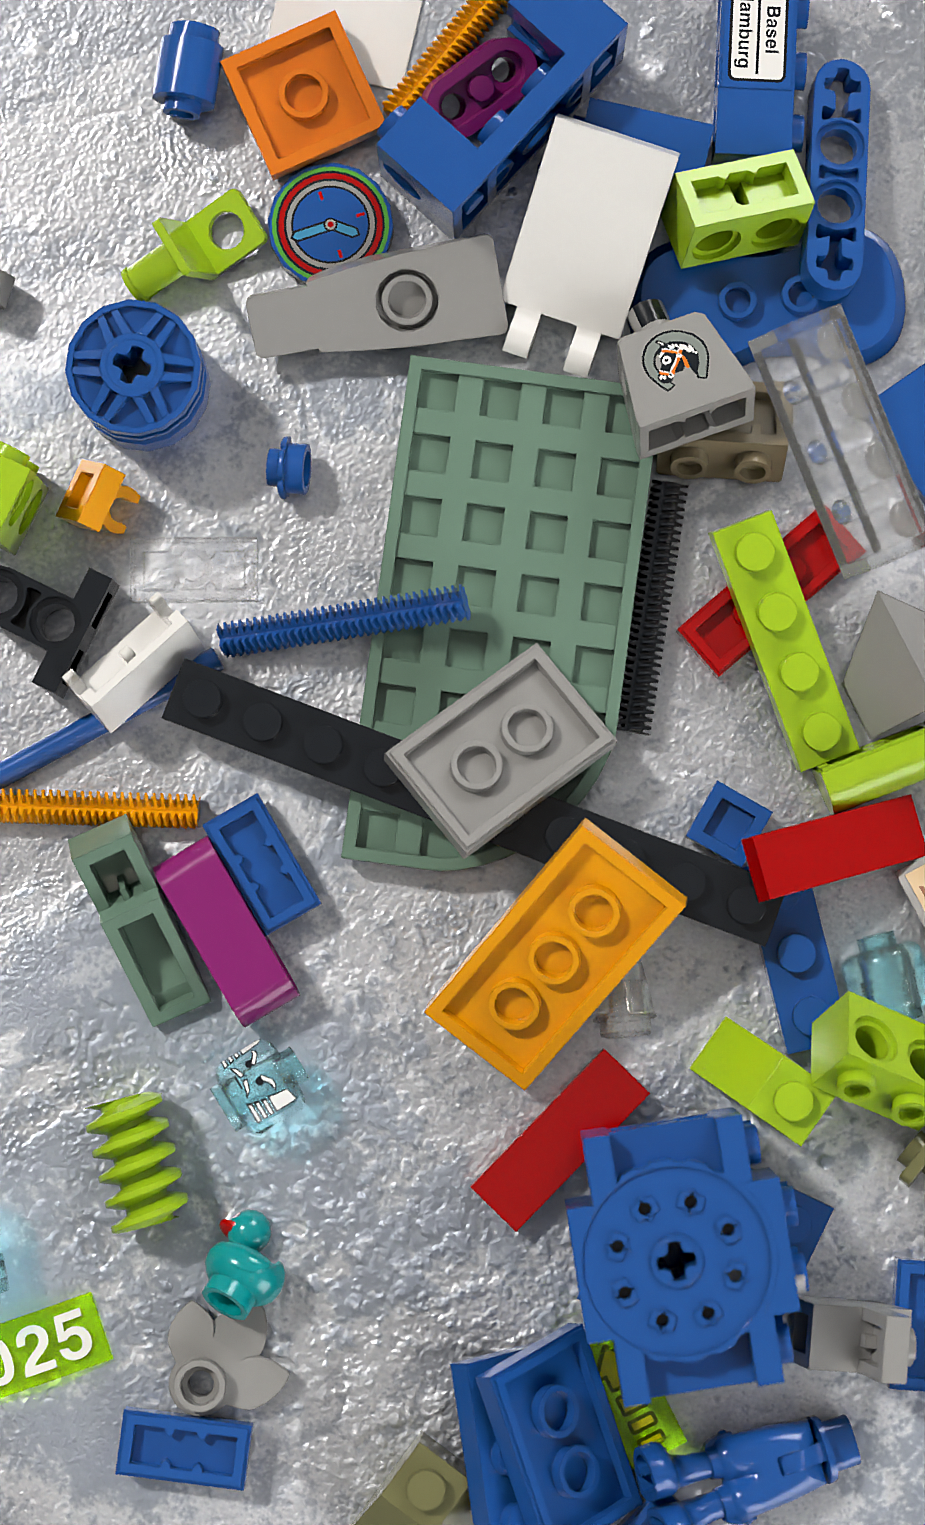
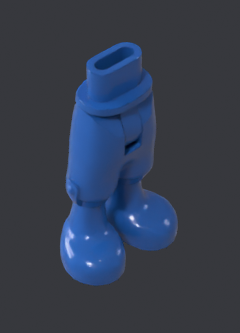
[634,1414,861,1525]

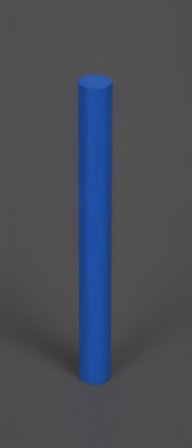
[0,647,225,789]

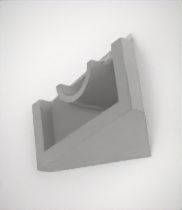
[841,590,925,739]

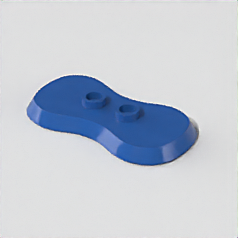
[629,229,906,369]

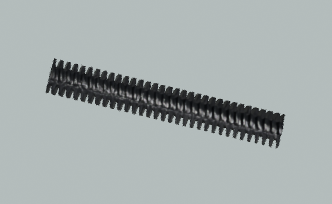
[617,479,689,736]

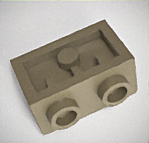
[656,381,789,484]

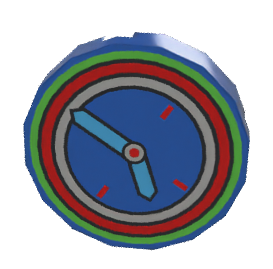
[268,163,394,284]

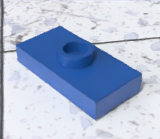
[202,793,322,936]
[115,1406,254,1491]

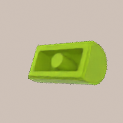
[811,722,925,815]

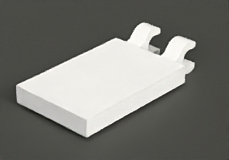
[502,113,680,378]

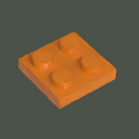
[220,10,385,181]

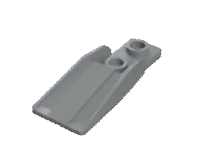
[246,233,508,358]

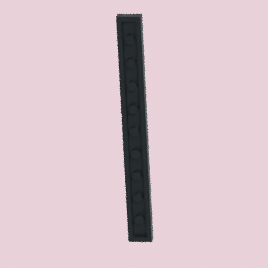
[162,658,785,947]

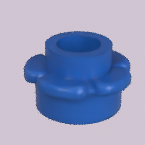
[266,436,311,499]

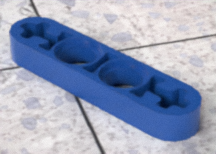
[800,59,871,301]

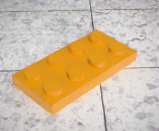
[424,818,687,1091]

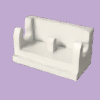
[61,592,205,733]

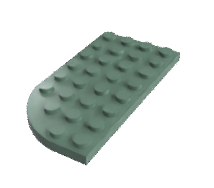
[341,355,653,871]

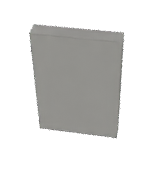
[384,643,618,859]

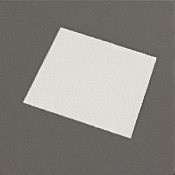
[267,0,423,89]

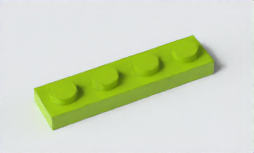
[708,510,860,772]

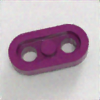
[421,37,537,137]

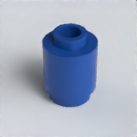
[152,20,224,120]

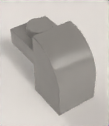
[789,1296,917,1384]

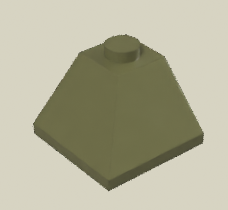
[351,1430,473,1525]

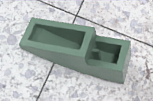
[68,814,211,1027]

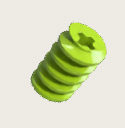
[83,1091,189,1234]

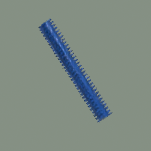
[216,584,471,658]

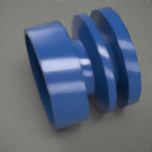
[65,299,211,452]

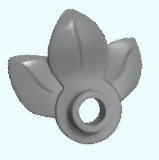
[168,1300,290,1417]

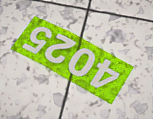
[0,1292,113,1398]

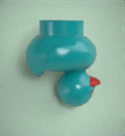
[202,1209,285,1320]

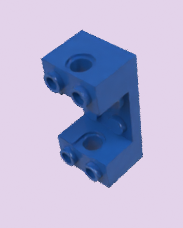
[376,0,628,240]

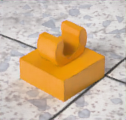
[55,459,140,534]

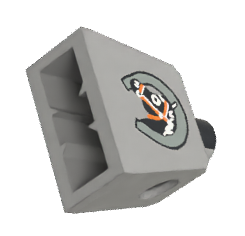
[617,299,756,460]

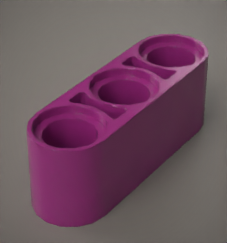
[152,835,300,1028]

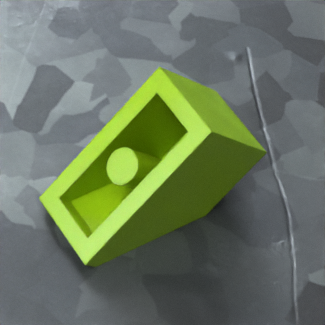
[689,1016,836,1146]

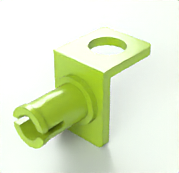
[121,189,268,302]

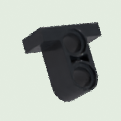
[0,565,120,698]

